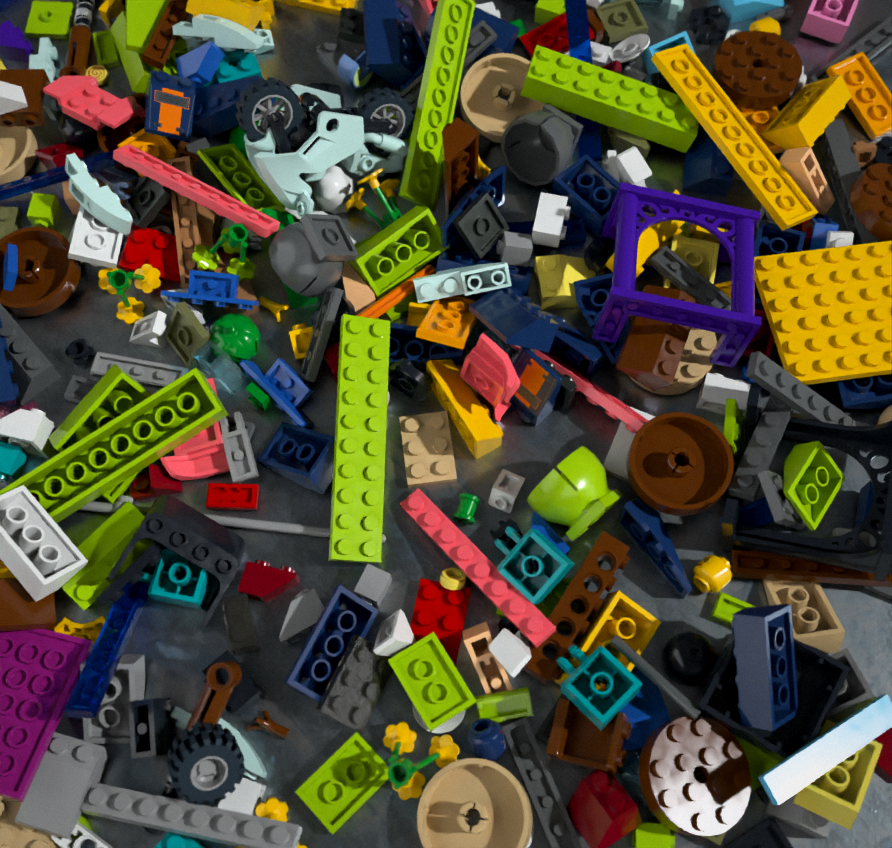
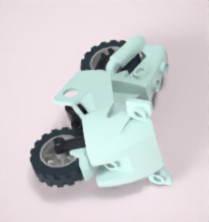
[236,78,414,218]

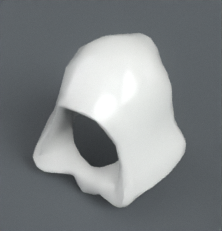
[310,165,356,214]

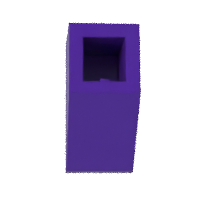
[0,20,34,63]

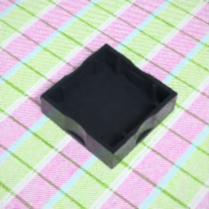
[694,631,851,762]

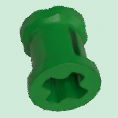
[452,493,481,525]

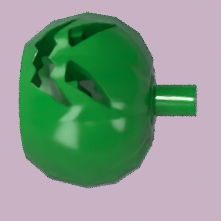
[207,313,261,365]

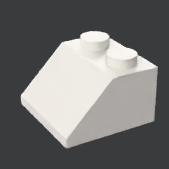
[0,408,57,459]

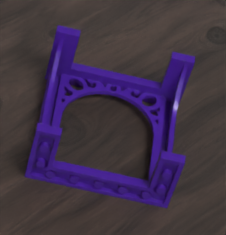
[592,182,761,368]

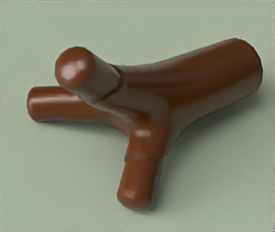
[246,710,290,739]

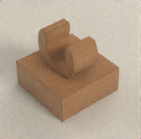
[852,141,877,168]

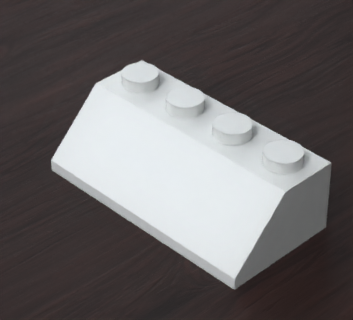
[0,485,88,602]

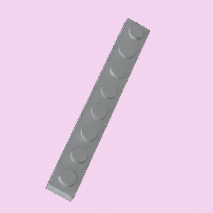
[81,782,303,848]

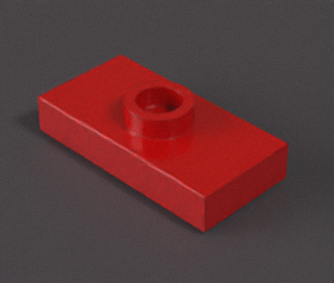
[206,483,259,511]

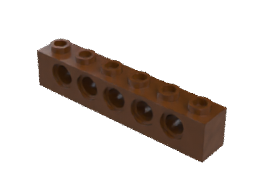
[522,531,630,685]

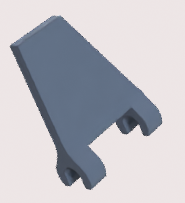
[91,164,141,200]

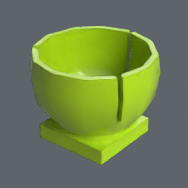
[527,446,623,541]

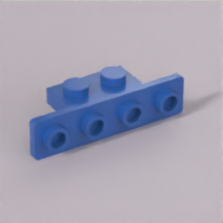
[160,270,260,310]
[239,358,314,428]

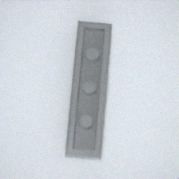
[89,352,189,389]

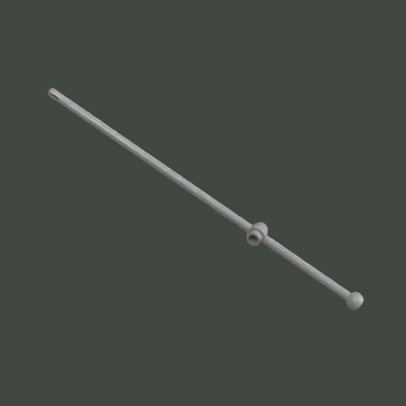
[0,486,386,543]

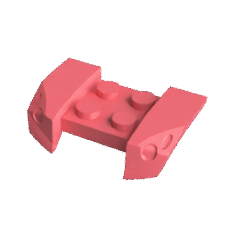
[43,75,145,131]
[459,333,521,422]
[160,378,230,481]

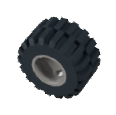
[167,722,245,805]

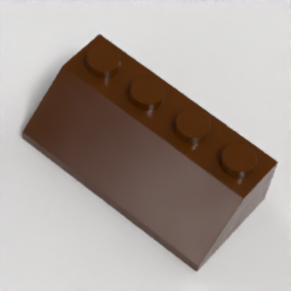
[442,117,479,216]
[615,285,700,391]

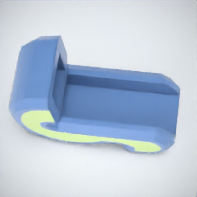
[337,50,378,89]

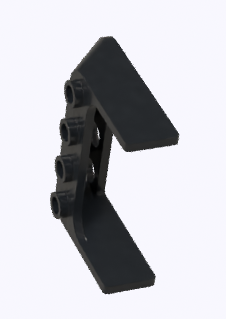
[105,495,246,632]

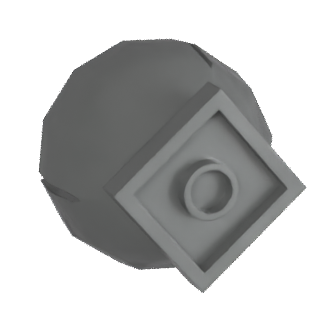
[501,103,584,186]
[268,214,359,298]

